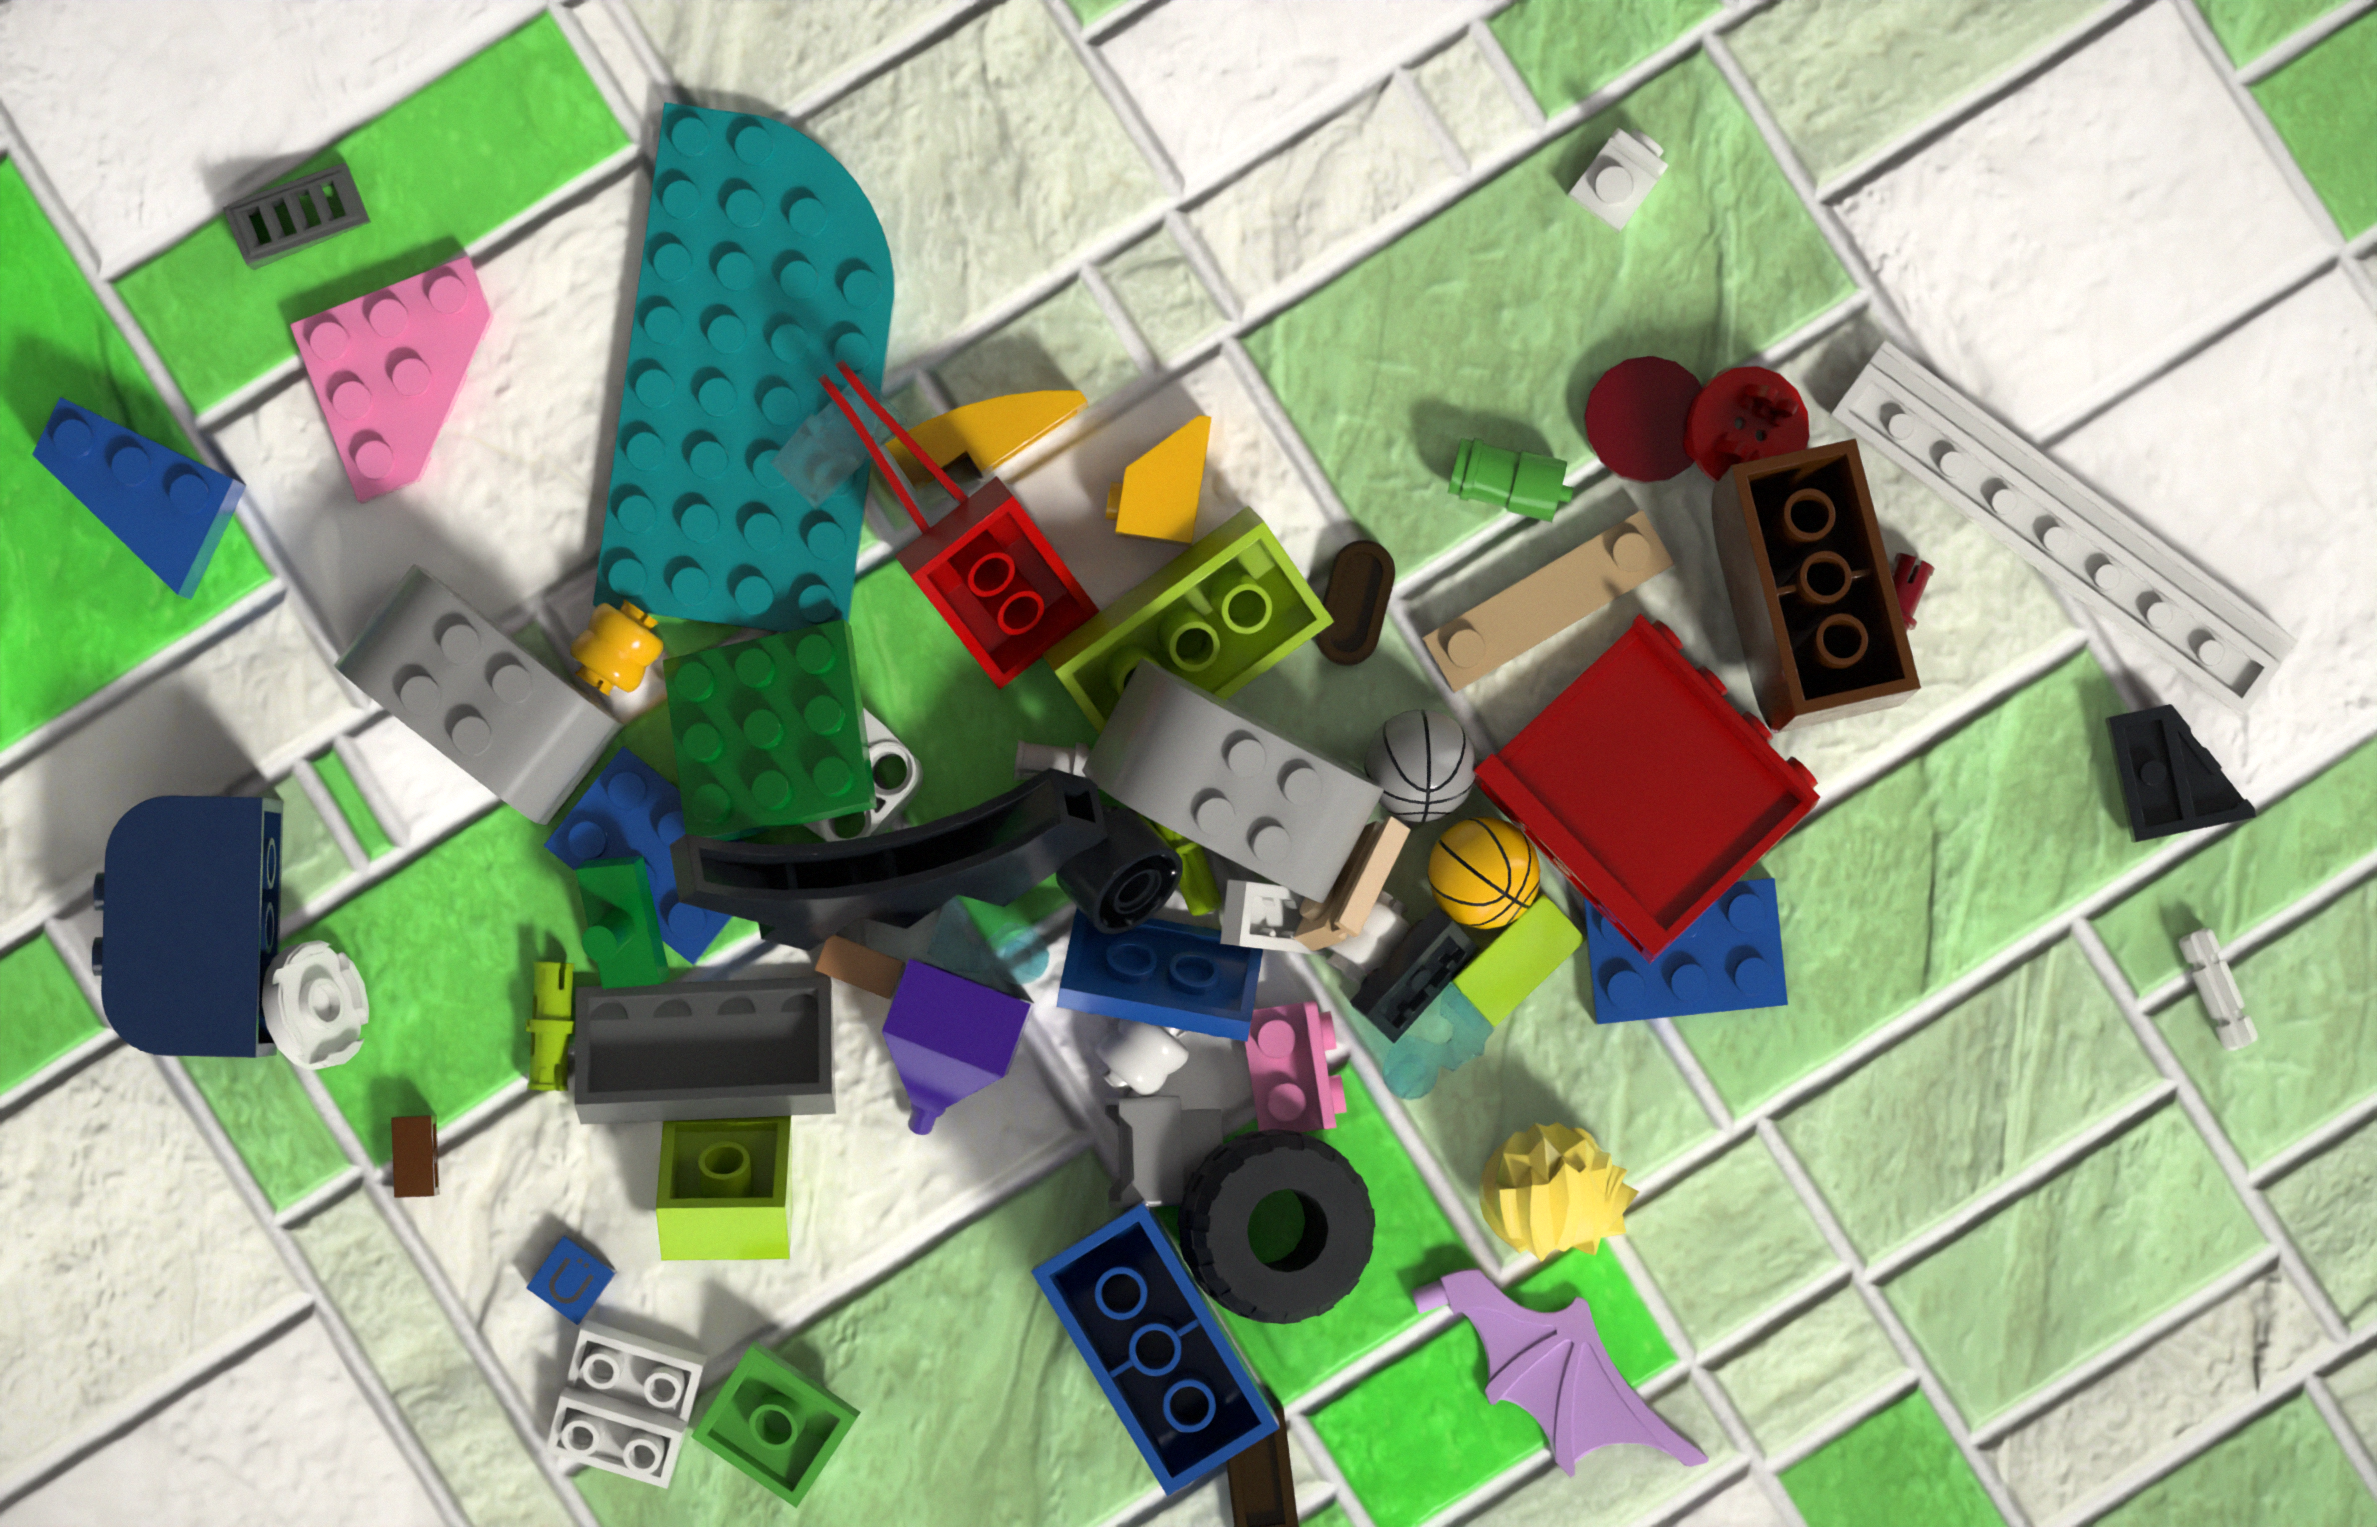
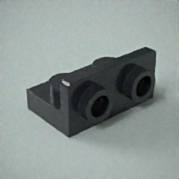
[1349,907,1480,1044]

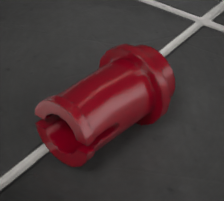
[1891,553,1935,632]

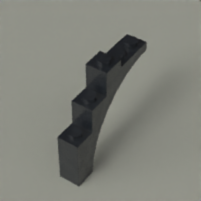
[669,767,1108,951]

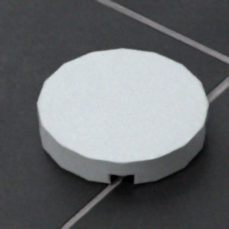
[262,940,369,1070]

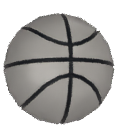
[1364,709,1477,822]

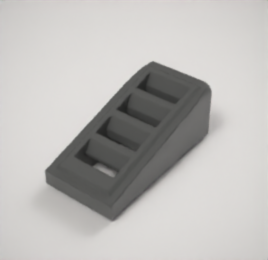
[223,162,371,270]

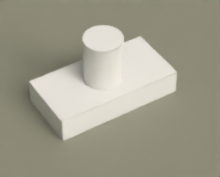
[1219,880,1326,956]

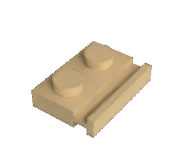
[1293,816,1411,951]

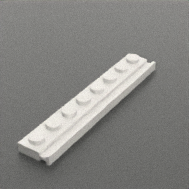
[1828,340,2299,717]

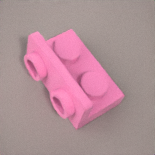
[1245,1000,1347,1133]

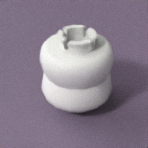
[1325,890,1412,984]
[1096,1019,1189,1098]

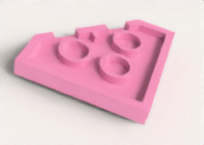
[290,256,494,504]

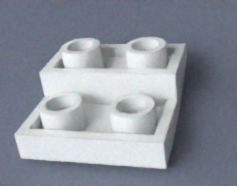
[545,1319,708,1489]

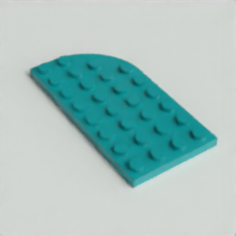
[593,102,895,633]

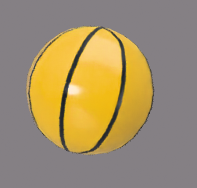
[1427,816,1541,929]

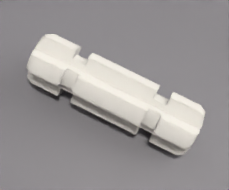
[2179,928,2258,1051]

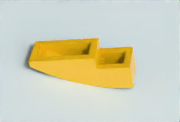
[885,390,1089,492]

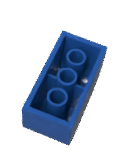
[1031,1199,1280,1497]

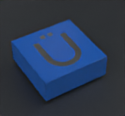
[526,1235,617,1325]

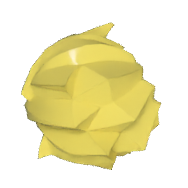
[1479,1121,1639,1262]

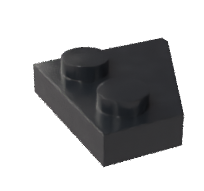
[2105,704,2256,843]

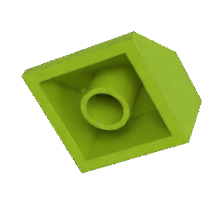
[656,1116,793,1261]

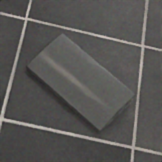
[575,976,836,1125]

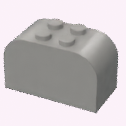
[334,563,626,826]
[1082,658,1385,903]

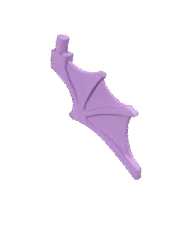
[1411,1267,1709,1478]

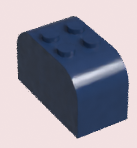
[92,795,284,1058]

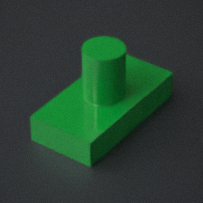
[575,855,670,989]

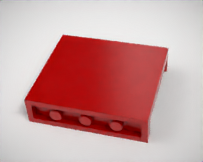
[1473,613,1820,964]

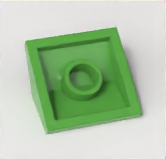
[691,1340,861,1508]

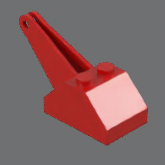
[817,359,1100,690]

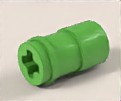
[1447,438,1574,523]

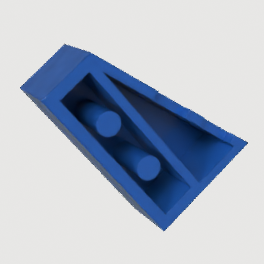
[32,397,246,600]

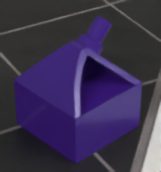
[882,958,1035,1135]

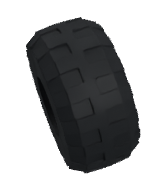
[1177,1129,1376,1324]

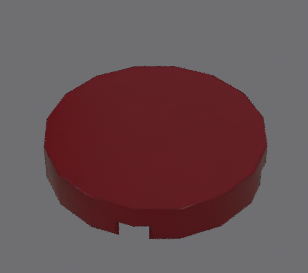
[1583,356,1702,484]

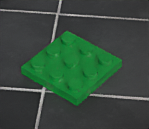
[662,619,877,841]

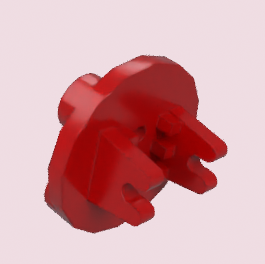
[1683,366,1810,484]

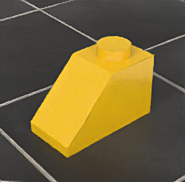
[1105,415,1212,548]

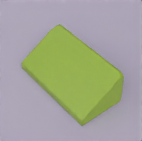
[1451,893,1587,1028]

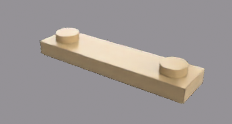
[1422,509,1674,693]

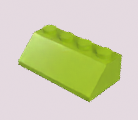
[1041,505,1334,735]

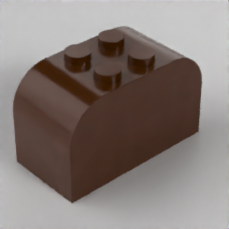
[1712,438,1921,733]

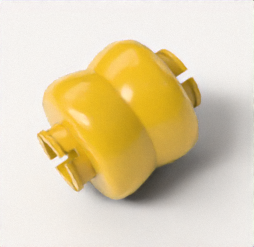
[570,599,664,696]

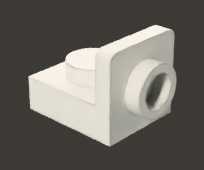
[1567,128,1668,234]

